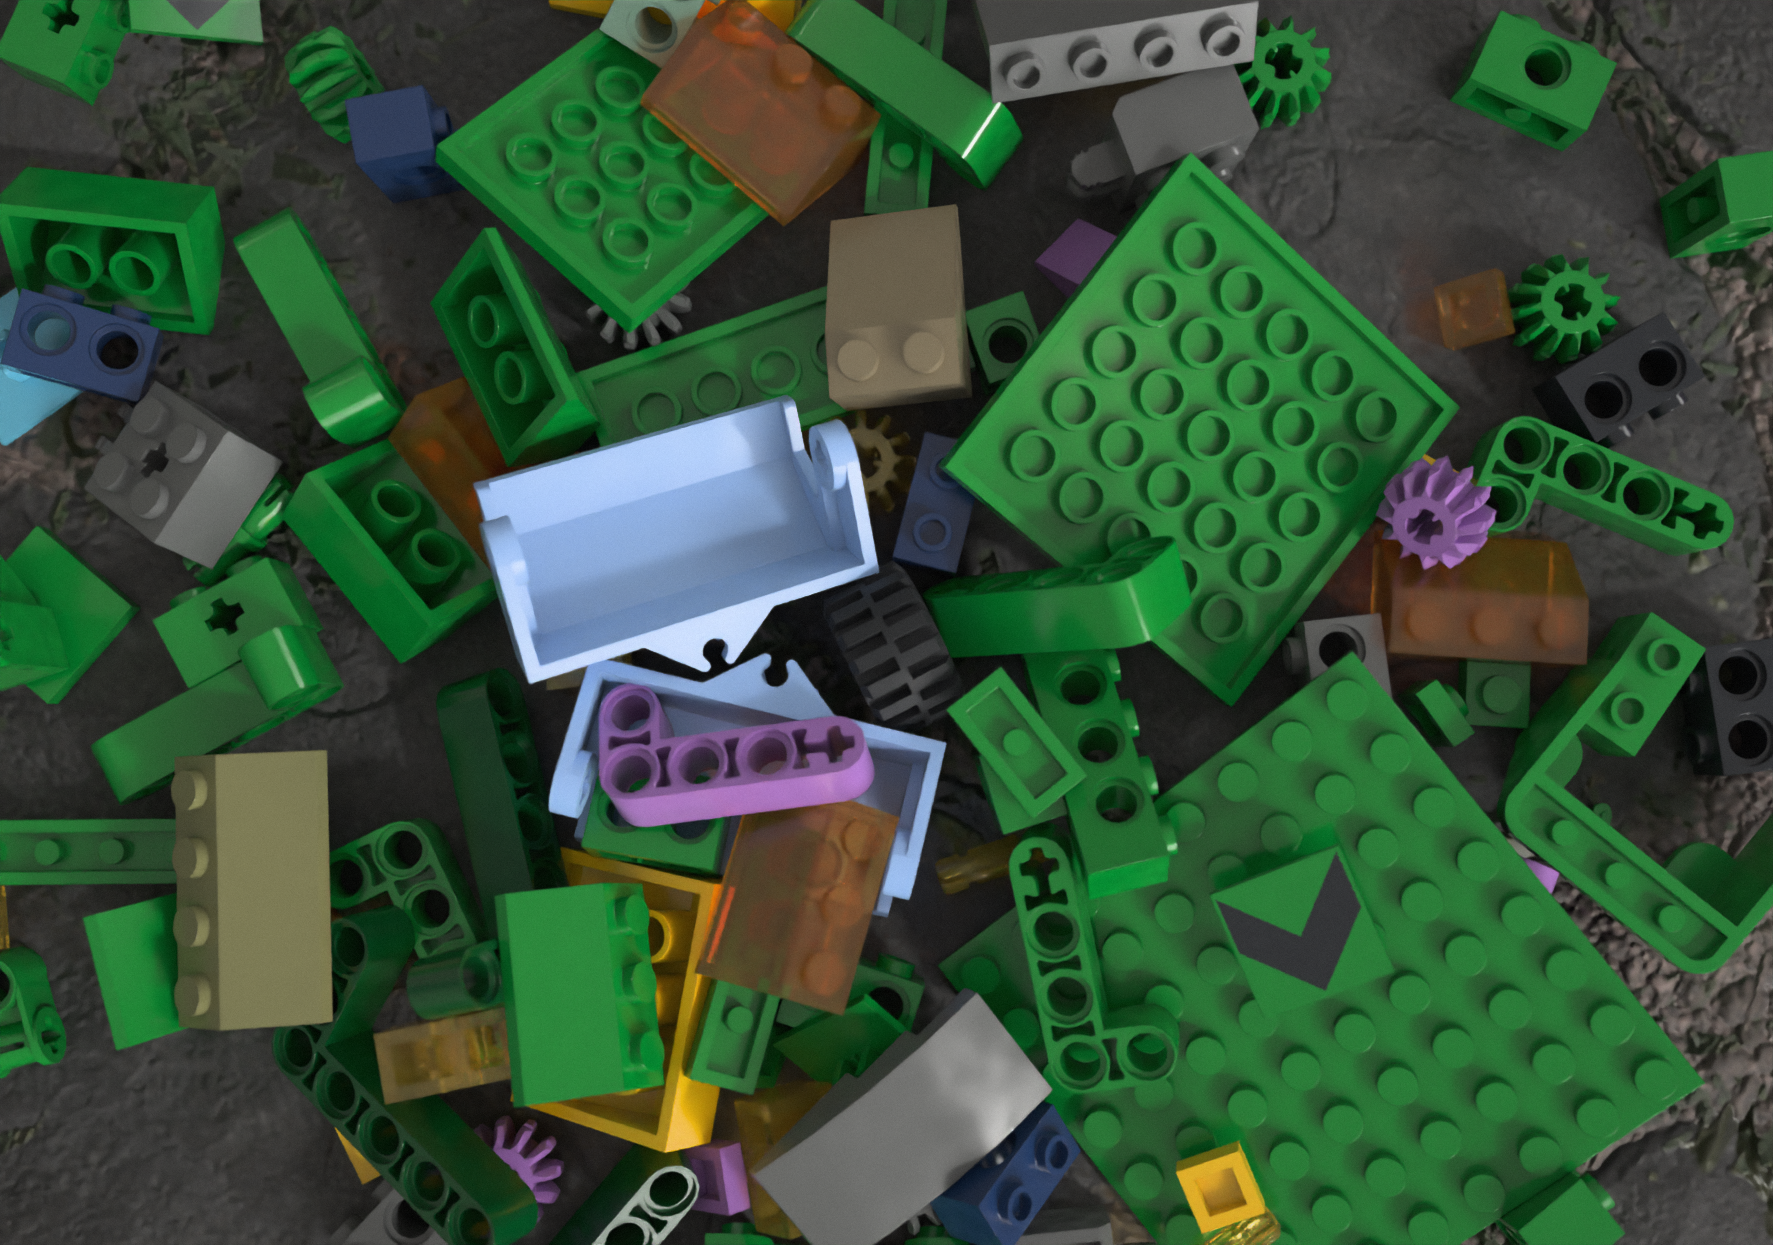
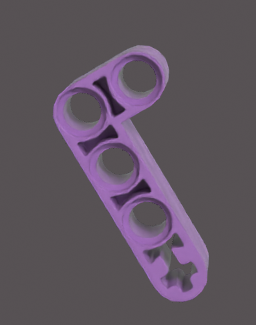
[599,683,875,827]

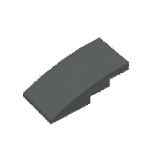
[748,988,1052,1245]

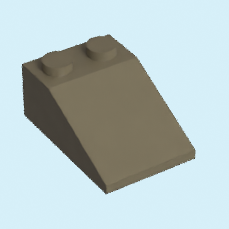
[825,204,972,411]

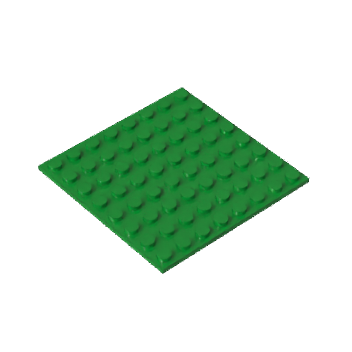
[938,650,1705,1245]

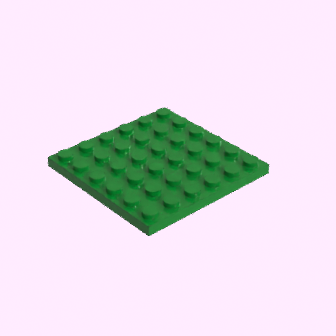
[938,152,1460,707]

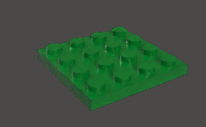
[435,27,802,334]

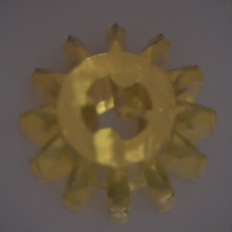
[811,410,917,518]

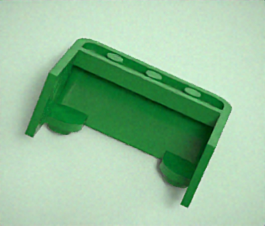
[1497,659,1773,974]

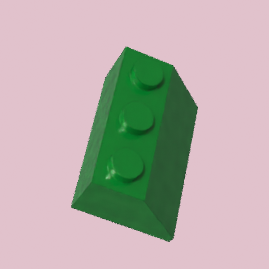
[0,167,225,335]
[430,227,600,468]
[281,431,498,664]
[495,883,665,1107]

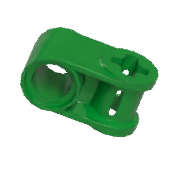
[0,946,66,1079]

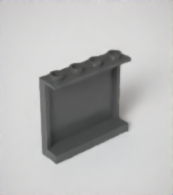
[970,0,1258,104]

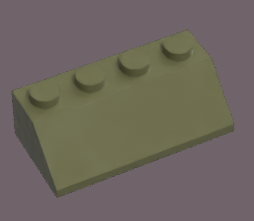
[171,750,333,1031]

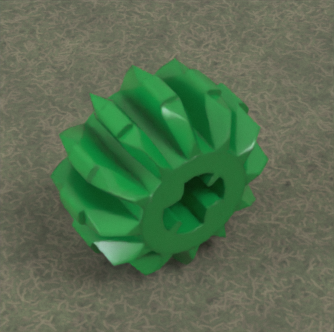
[1234,15,1332,129]
[284,26,385,144]
[1502,253,1621,364]

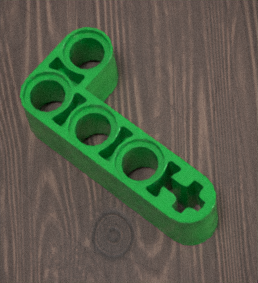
[783,0,1024,191]
[233,207,411,449]
[1467,416,1734,556]
[923,536,1192,658]
[90,625,345,805]
[329,818,508,1059]
[1009,823,1179,1093]

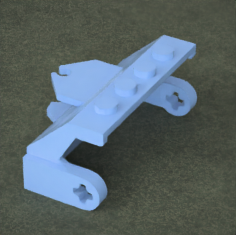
[473,395,879,684]
[549,653,946,917]

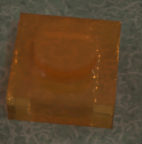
[1434,268,1515,351]

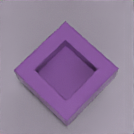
[684,1138,750,1216]

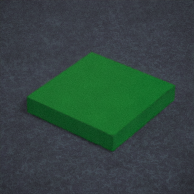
[6,526,141,704]

